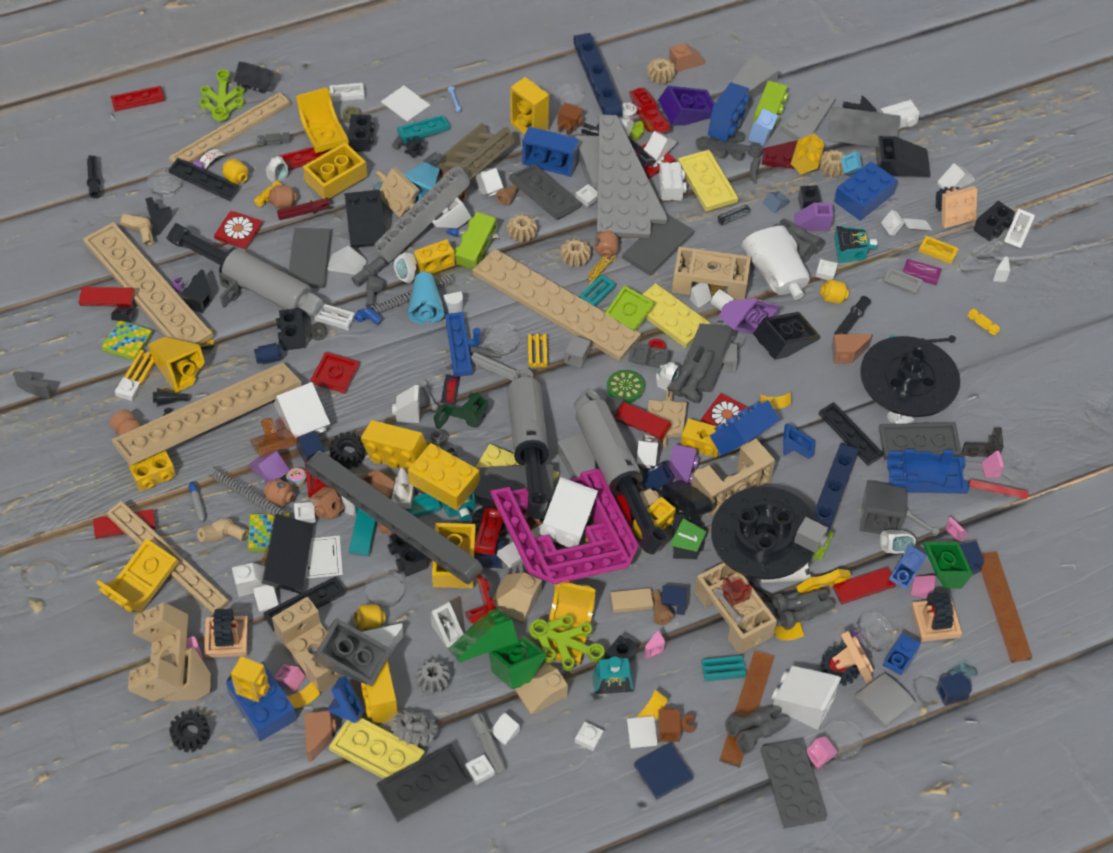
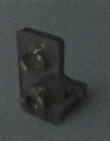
[961,427,1004,457]

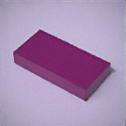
[903,259,942,286]

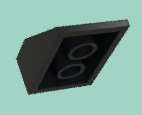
[344,190,385,248]
[753,312,821,360]

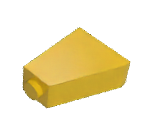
[148,337,205,393]

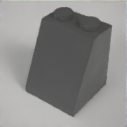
[859,481,906,538]

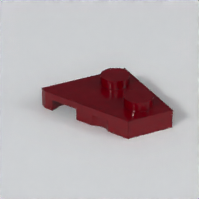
[761,140,798,169]

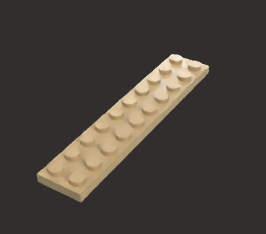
[83,222,213,345]
[472,248,641,362]
[111,362,302,466]

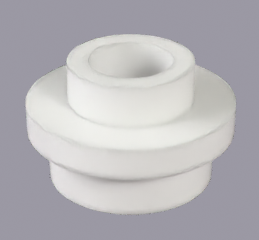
[621,103,637,119]

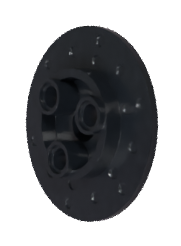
[860,336,960,417]
[711,487,817,580]

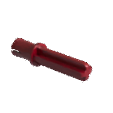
[277,197,330,220]

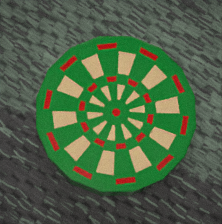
[607,370,644,404]

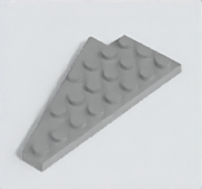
[597,115,667,238]

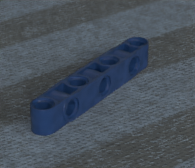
[573,33,623,117]
[814,443,859,536]

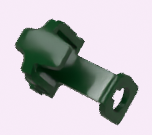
[433,392,489,429]

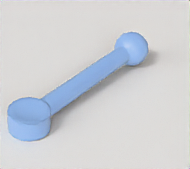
[448,86,462,112]

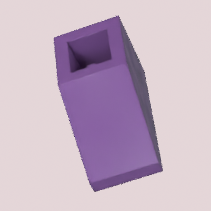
[794,203,833,231]
[669,444,699,484]

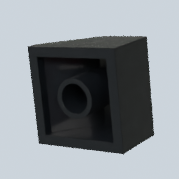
[234,61,273,93]

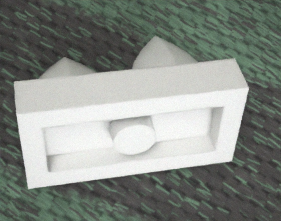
[391,468,415,509]

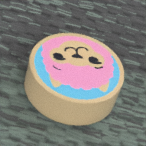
[286,468,307,488]

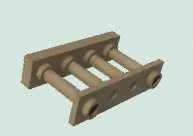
[437,123,515,180]

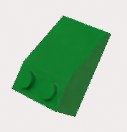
[449,609,518,662]

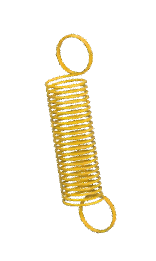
[587,255,616,286]

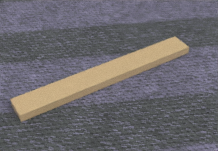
[169,92,291,164]
[106,501,229,615]

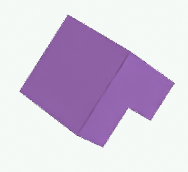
[249,450,290,484]

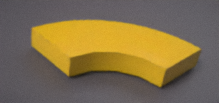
[796,569,852,593]

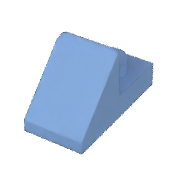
[748,109,779,147]

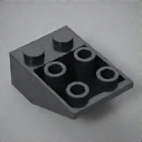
[876,136,931,177]

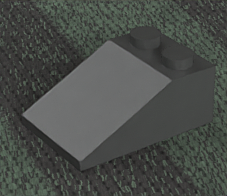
[311,618,392,686]

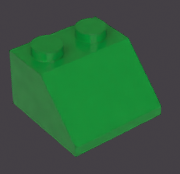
[923,542,973,589]
[489,636,546,690]

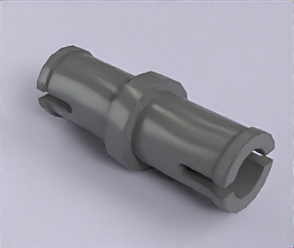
[351,256,386,286]

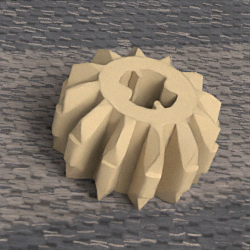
[647,57,675,85]
[819,149,846,178]
[507,213,537,244]
[560,238,591,268]

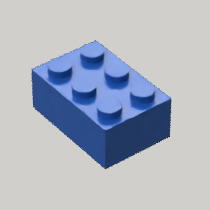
[708,82,750,142]
[522,126,579,177]
[834,161,897,221]
[710,400,780,456]
[226,661,297,741]

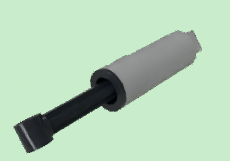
[166,223,323,317]
[507,368,549,519]
[574,388,668,555]

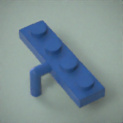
[445,312,481,377]

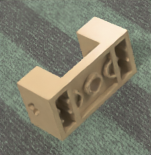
[672,247,751,300]
[691,439,775,518]
[694,562,777,655]
[272,596,343,693]
[128,602,188,702]

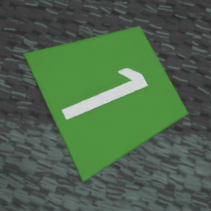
[670,518,706,552]

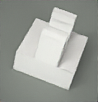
[887,412,914,424]

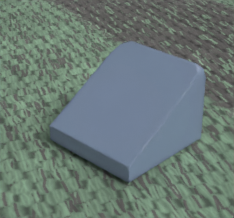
[763,191,790,212]

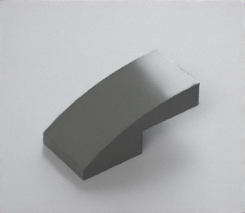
[628,343,671,368]
[13,371,53,399]

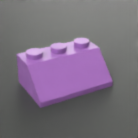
[719,298,781,334]

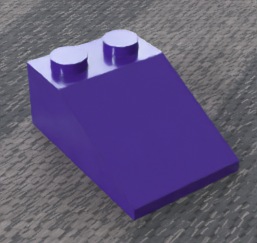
[658,86,715,126]

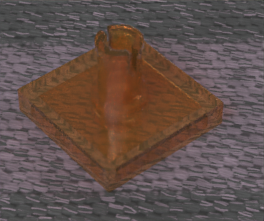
[250,418,296,456]

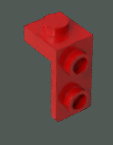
[465,574,495,624]

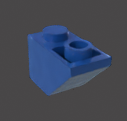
[889,545,927,590]
[883,633,921,676]

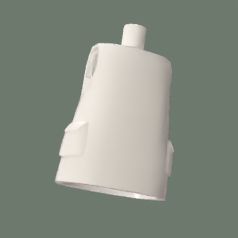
[741,226,810,300]

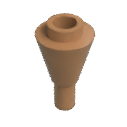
[496,184,519,206]
[652,590,674,625]

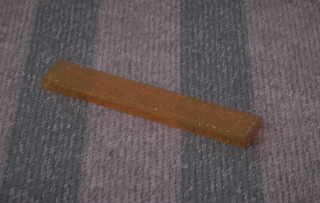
[981,552,1032,663]
[720,651,774,768]

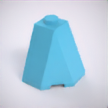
[404,162,439,211]

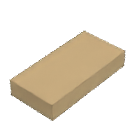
[610,588,654,613]

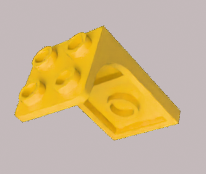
[296,87,349,153]
[96,538,179,614]
[541,582,596,666]

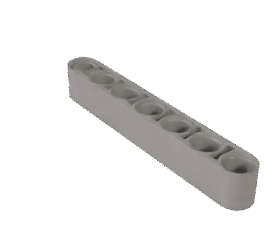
[374,166,470,263]

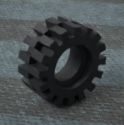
[329,432,365,469]
[169,710,210,753]

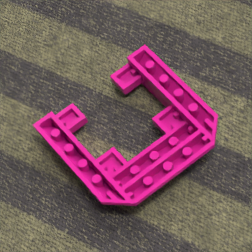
[490,469,639,585]

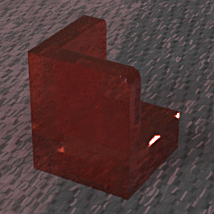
[722,577,752,606]

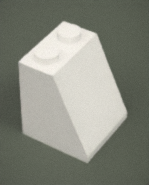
[274,382,330,442]
[539,477,598,547]
[771,666,841,730]

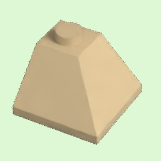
[492,572,542,624]
[163,647,211,701]
[514,663,568,715]

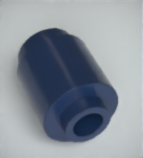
[254,343,283,365]

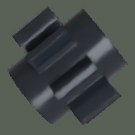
[402,136,425,158]

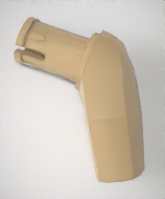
[118,213,154,246]
[197,518,249,542]

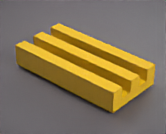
[918,236,959,264]
[528,334,547,368]
[124,349,155,387]

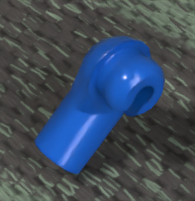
[354,308,383,325]

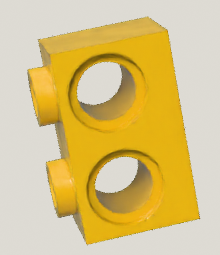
[791,133,825,175]
[414,239,455,274]
[128,450,176,492]
[633,497,676,540]
[231,656,269,703]

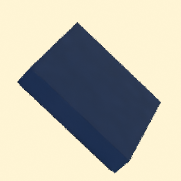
[634,743,693,800]

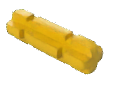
[254,181,282,207]
[967,308,1001,336]

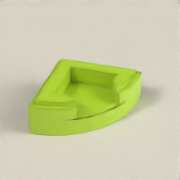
[630,121,644,141]

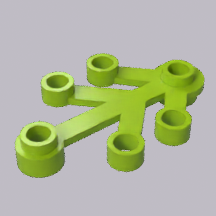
[199,69,245,121]
[529,615,604,671]

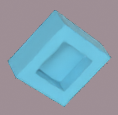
[841,151,862,175]

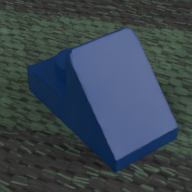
[783,423,815,459]
[327,676,365,723]

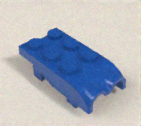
[887,449,969,494]

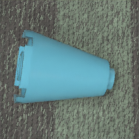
[407,272,444,324]

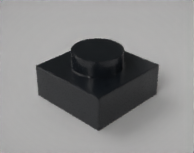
[111,306,135,322]

